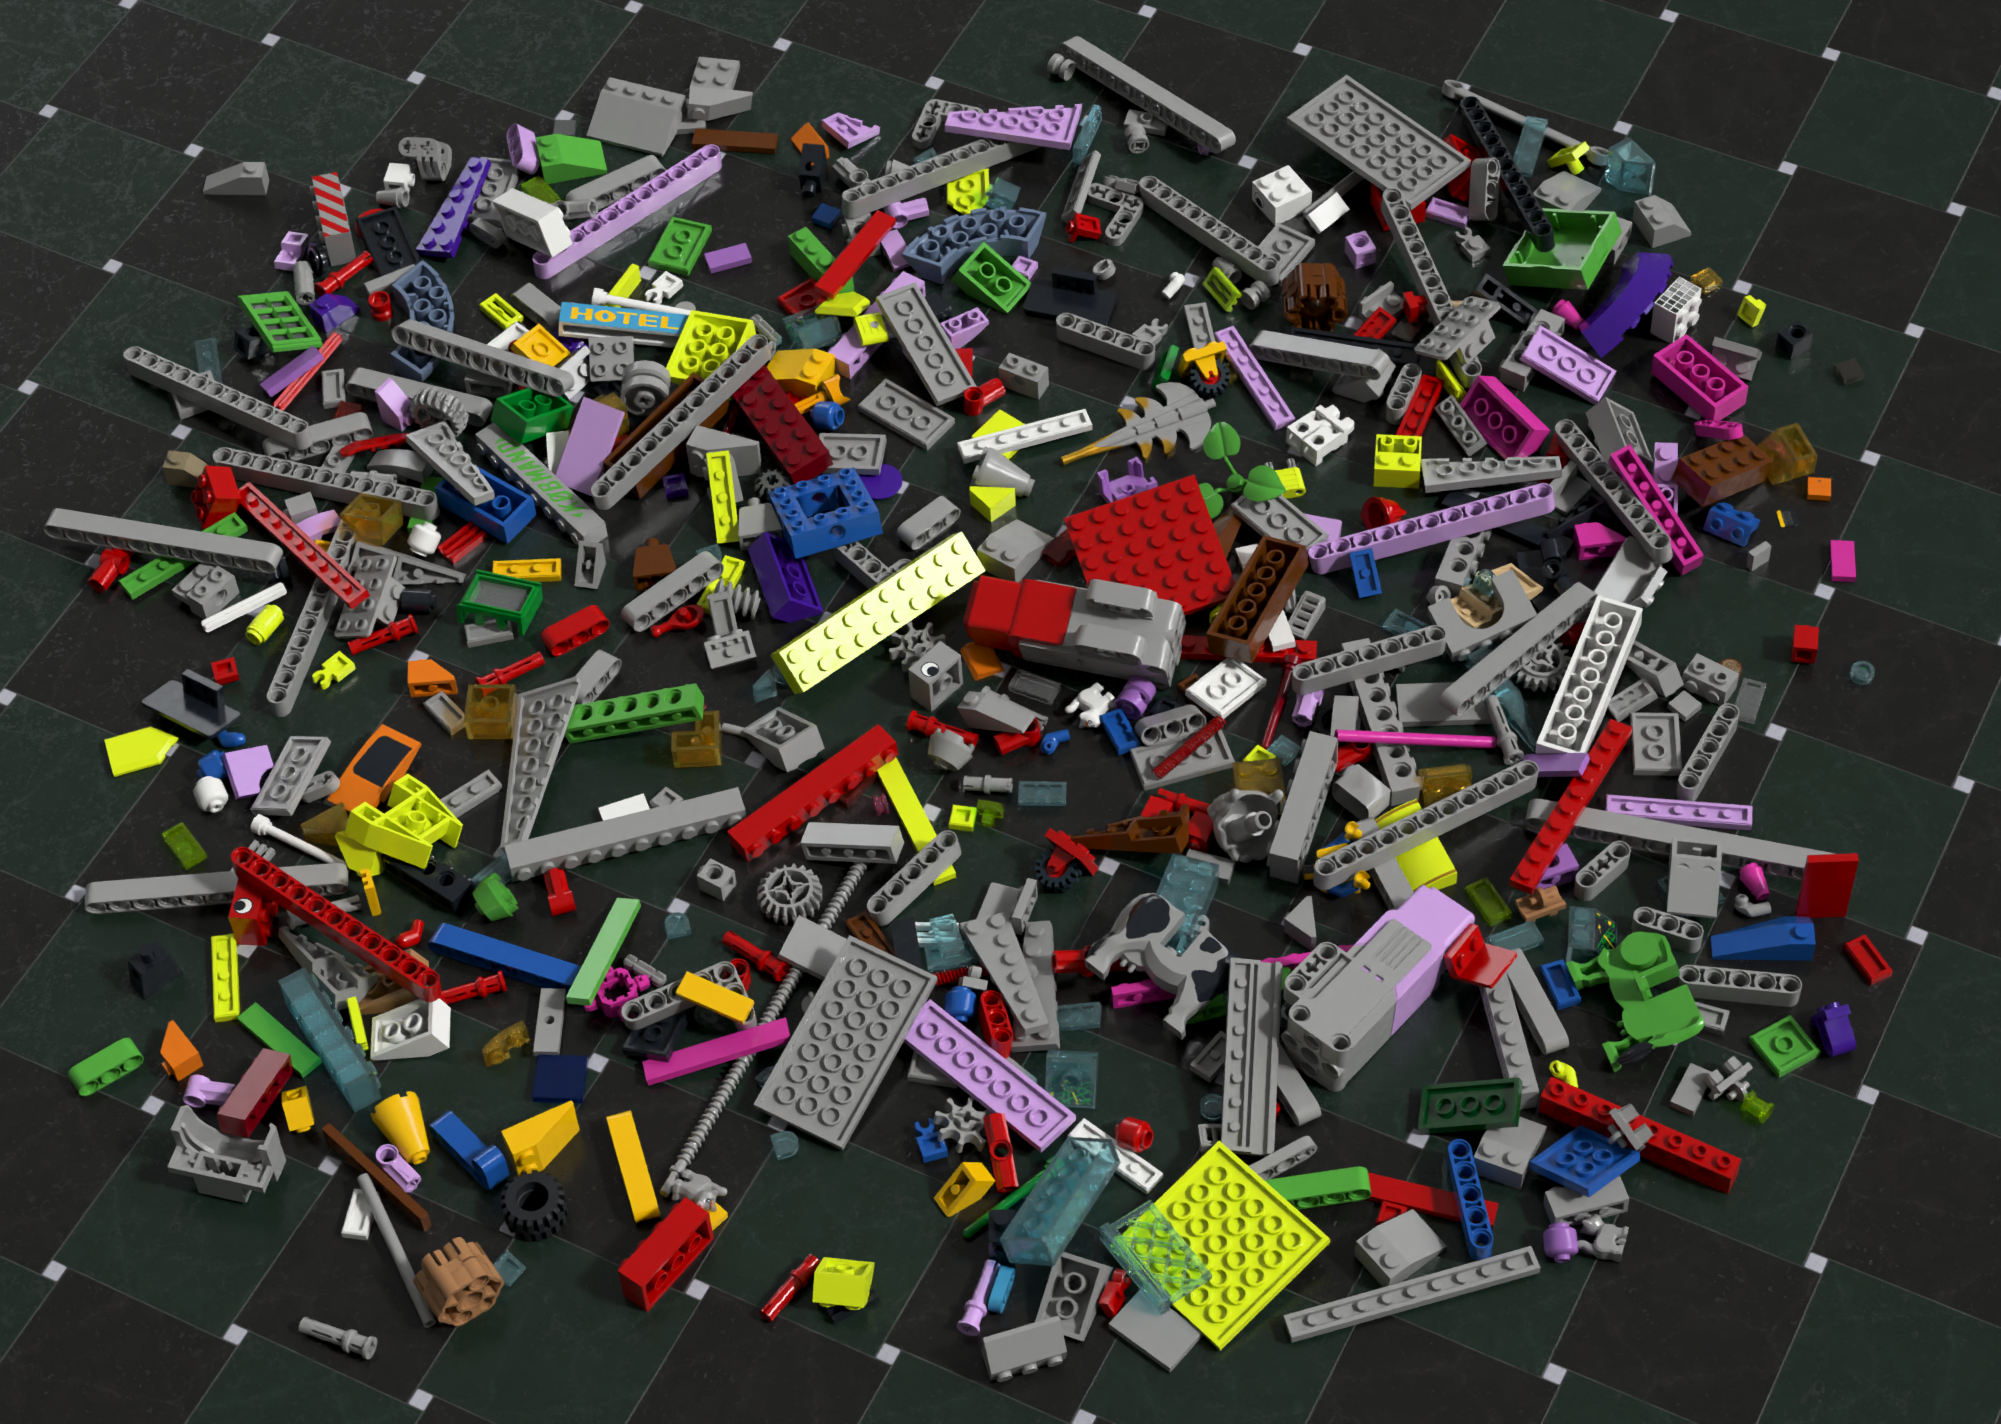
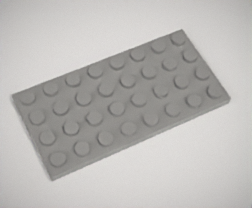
[1287,75,1471,210]
[753,935,938,1151]

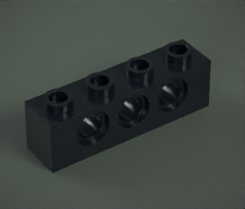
[380,853,474,916]

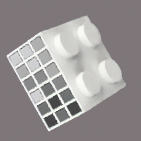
[1650,277,1702,344]

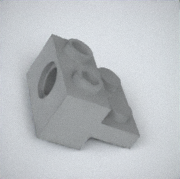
[172,563,239,619]

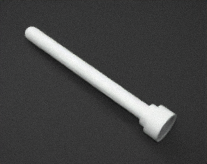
[592,288,691,315]
[250,814,351,872]

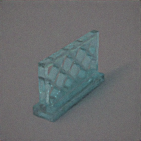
[1100,1200,1212,1315]

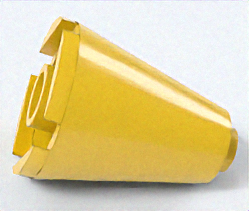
[370,1091,430,1165]

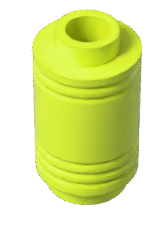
[245,605,284,645]

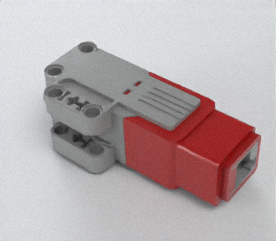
[964,575,1186,690]

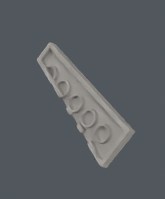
[406,421,495,506]
[1421,456,1562,493]
[960,912,1049,1035]
[1011,920,1060,1052]

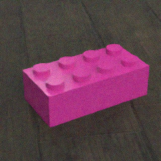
[1651,334,1748,420]

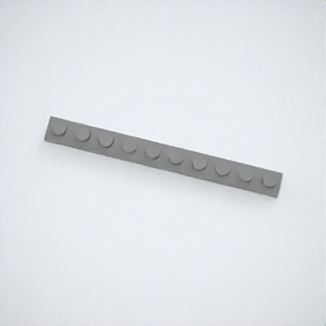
[1283,1246,1540,1343]

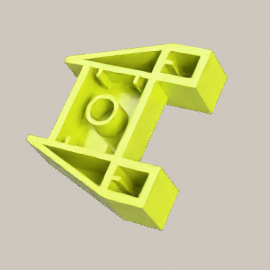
[344,774,463,869]

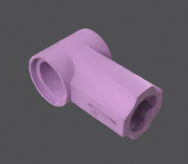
[884,198,929,229]
[1292,689,1324,728]
[183,1075,236,1108]
[376,1144,421,1193]

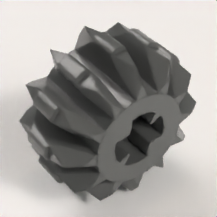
[754,468,792,503]

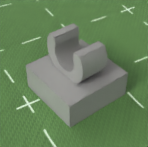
[958,966,988,992]

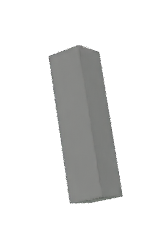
[364,264,415,296]

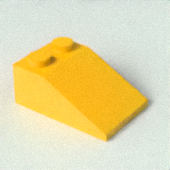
[767,349,837,398]
[501,1100,580,1177]

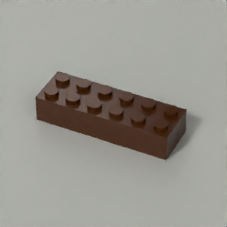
[603,372,730,499]
[1206,535,1309,663]

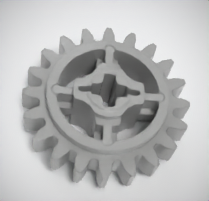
[1512,642,1572,692]

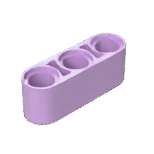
[506,123,540,175]

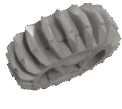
[409,386,470,437]
[757,863,823,926]

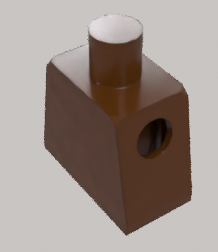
[633,538,677,591]

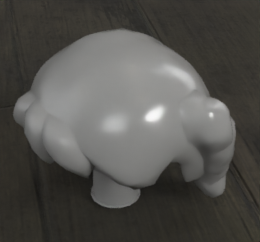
[1208,788,1284,863]

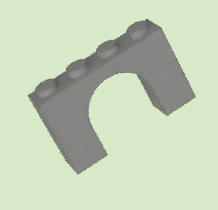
[1428,569,1537,662]

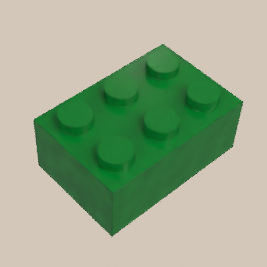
[491,388,574,444]

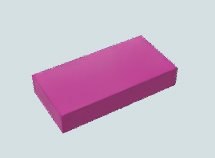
[1830,540,1856,582]

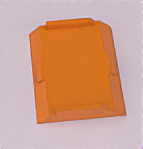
[960,642,1005,681]

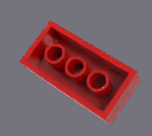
[618,1197,714,1312]

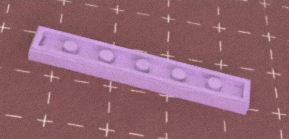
[1214,326,1295,431]
[1605,794,1752,830]

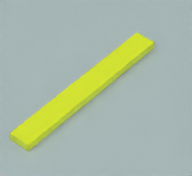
[876,757,956,886]

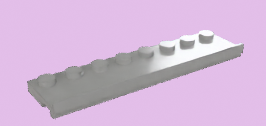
[1220,958,1282,1157]

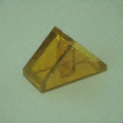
[300,803,348,846]

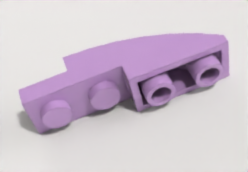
[902,307,989,362]
[1653,442,1678,514]

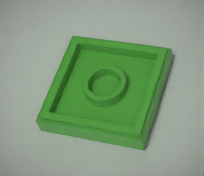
[1748,1015,1821,1078]

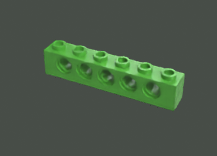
[564,683,704,744]

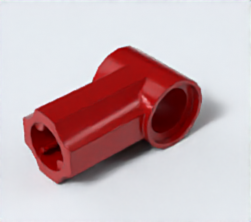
[963,378,1005,416]
[993,718,1041,755]
[1335,742,1373,773]
[544,868,576,917]

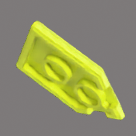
[946,169,990,215]
[815,292,870,317]
[104,726,179,777]

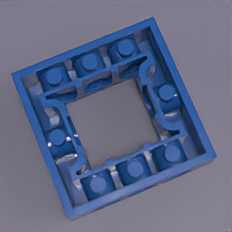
[768,467,883,559]

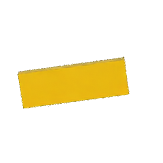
[492,558,562,582]
[676,971,755,1025]

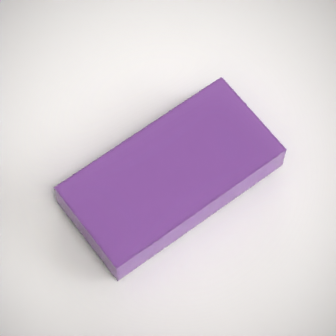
[704,243,752,274]

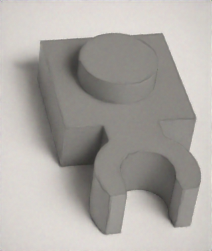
[1103,175,1140,195]
[1455,227,1491,262]
[1132,318,1168,346]

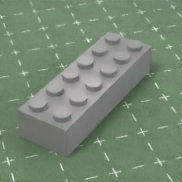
[1266,731,1338,884]

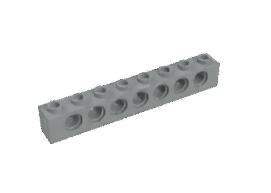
[1341,638,1423,806]

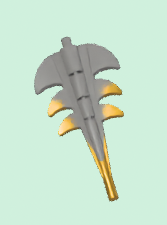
[1060,382,1216,466]

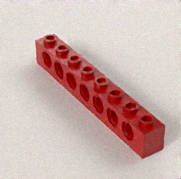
[1539,1077,1741,1194]

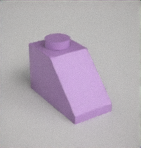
[375,378,415,432]

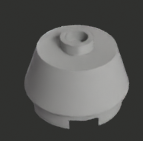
[927,728,975,771]

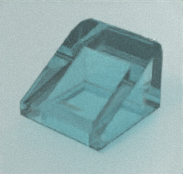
[752,669,777,702]
[493,1250,526,1287]

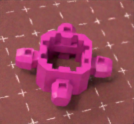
[583,966,650,1022]

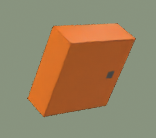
[1807,477,1831,501]

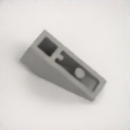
[687,86,753,121]
[203,162,269,195]
[1625,641,1684,698]
[957,691,1035,734]

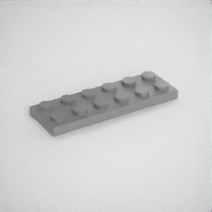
[876,282,977,406]

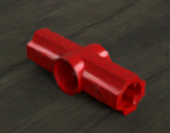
[88,548,134,593]
[1051,945,1128,977]
[983,1113,1019,1193]

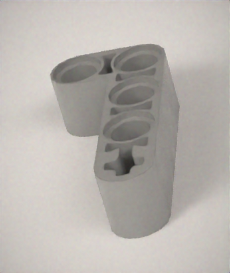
[833,541,911,589]

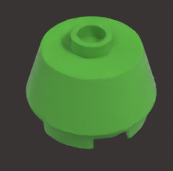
[472,872,519,922]

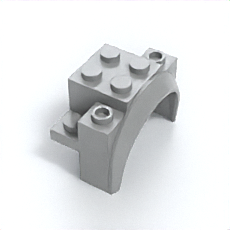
[167,1105,286,1203]

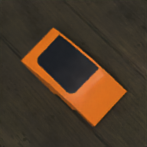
[327,724,422,812]

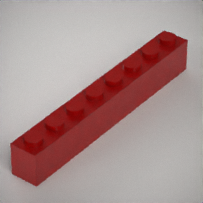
[727,724,898,862]

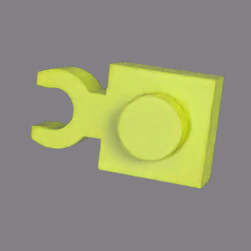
[312,651,356,690]

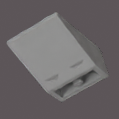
[1666,837,1722,919]

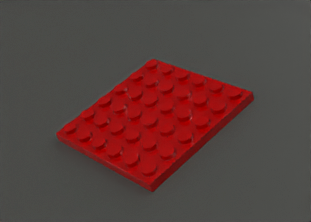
[1064,475,1235,616]

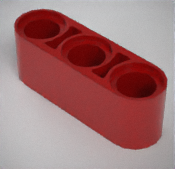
[540,605,610,656]
[978,990,1013,1059]

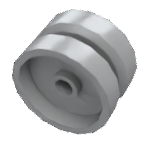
[620,360,671,416]

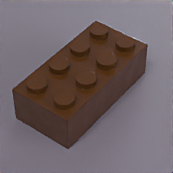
[1672,434,1774,507]

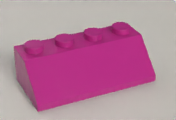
[1460,376,1551,460]

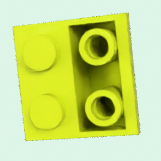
[1373,434,1422,489]

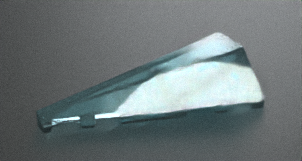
[1466,645,1538,752]

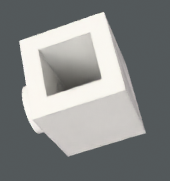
[383,163,415,193]

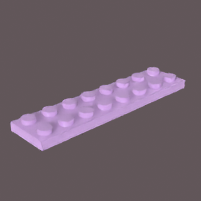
[904,999,1076,1153]

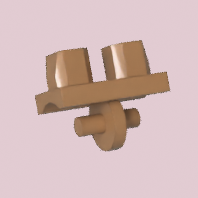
[1515,886,1566,925]

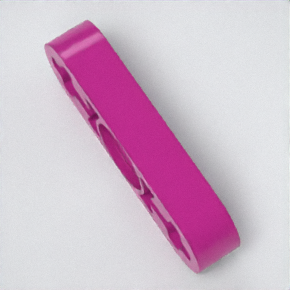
[1694,419,1743,440]

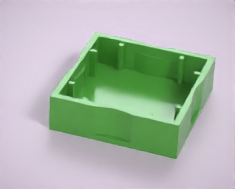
[1503,208,1622,290]

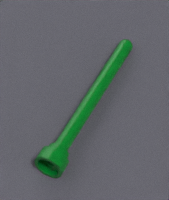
[963,1155,1065,1238]

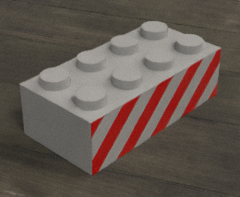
[309,172,356,266]

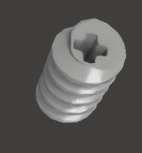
[713,578,761,620]

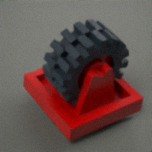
[1035,828,1099,893]

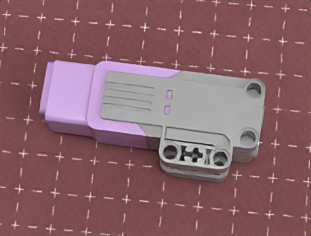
[1280,885,1475,1092]

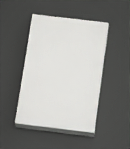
[1185,657,1267,721]

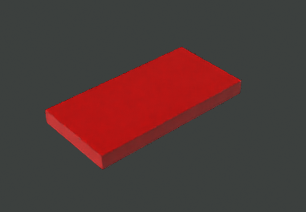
[1795,853,1859,918]

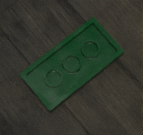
[1418,1077,1523,1134]

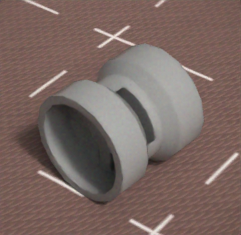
[1047,53,1076,81]
[1124,123,1149,154]
[1240,280,1270,310]

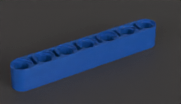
[428,923,582,994]

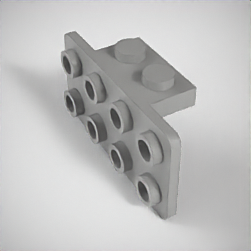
[1414,296,1501,365]
[1594,536,1667,608]
[334,555,405,639]

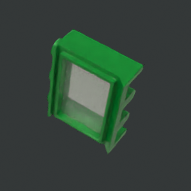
[456,569,543,636]

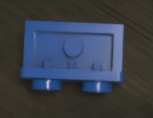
[1703,503,1760,547]

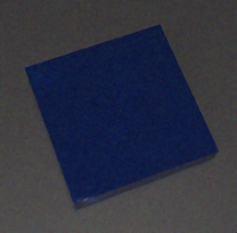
[532,1054,589,1103]

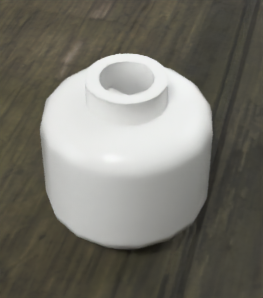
[407,521,441,557]
[193,776,228,813]

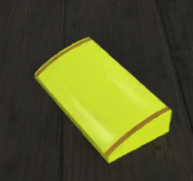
[1375,799,1457,892]

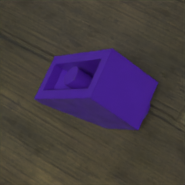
[309,293,361,334]

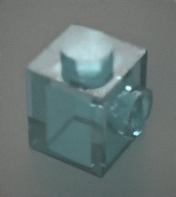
[985,177,1021,210]

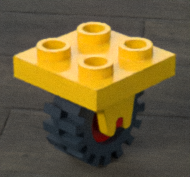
[1177,341,1230,399]

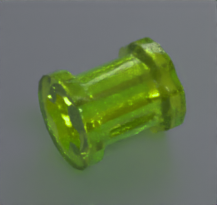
[1740,1091,1775,1124]

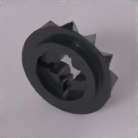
[307,241,328,276]

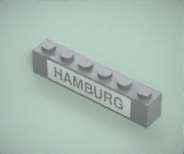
[1479,972,1539,1110]

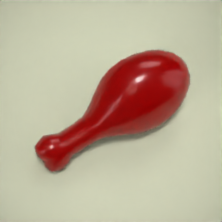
[650,605,705,637]

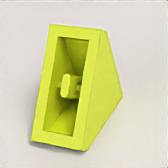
[969,486,1016,522]

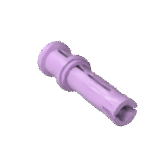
[957,1260,1001,1336]

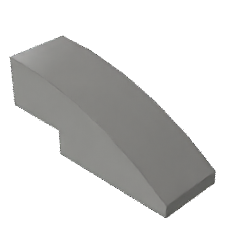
[367,449,434,483]

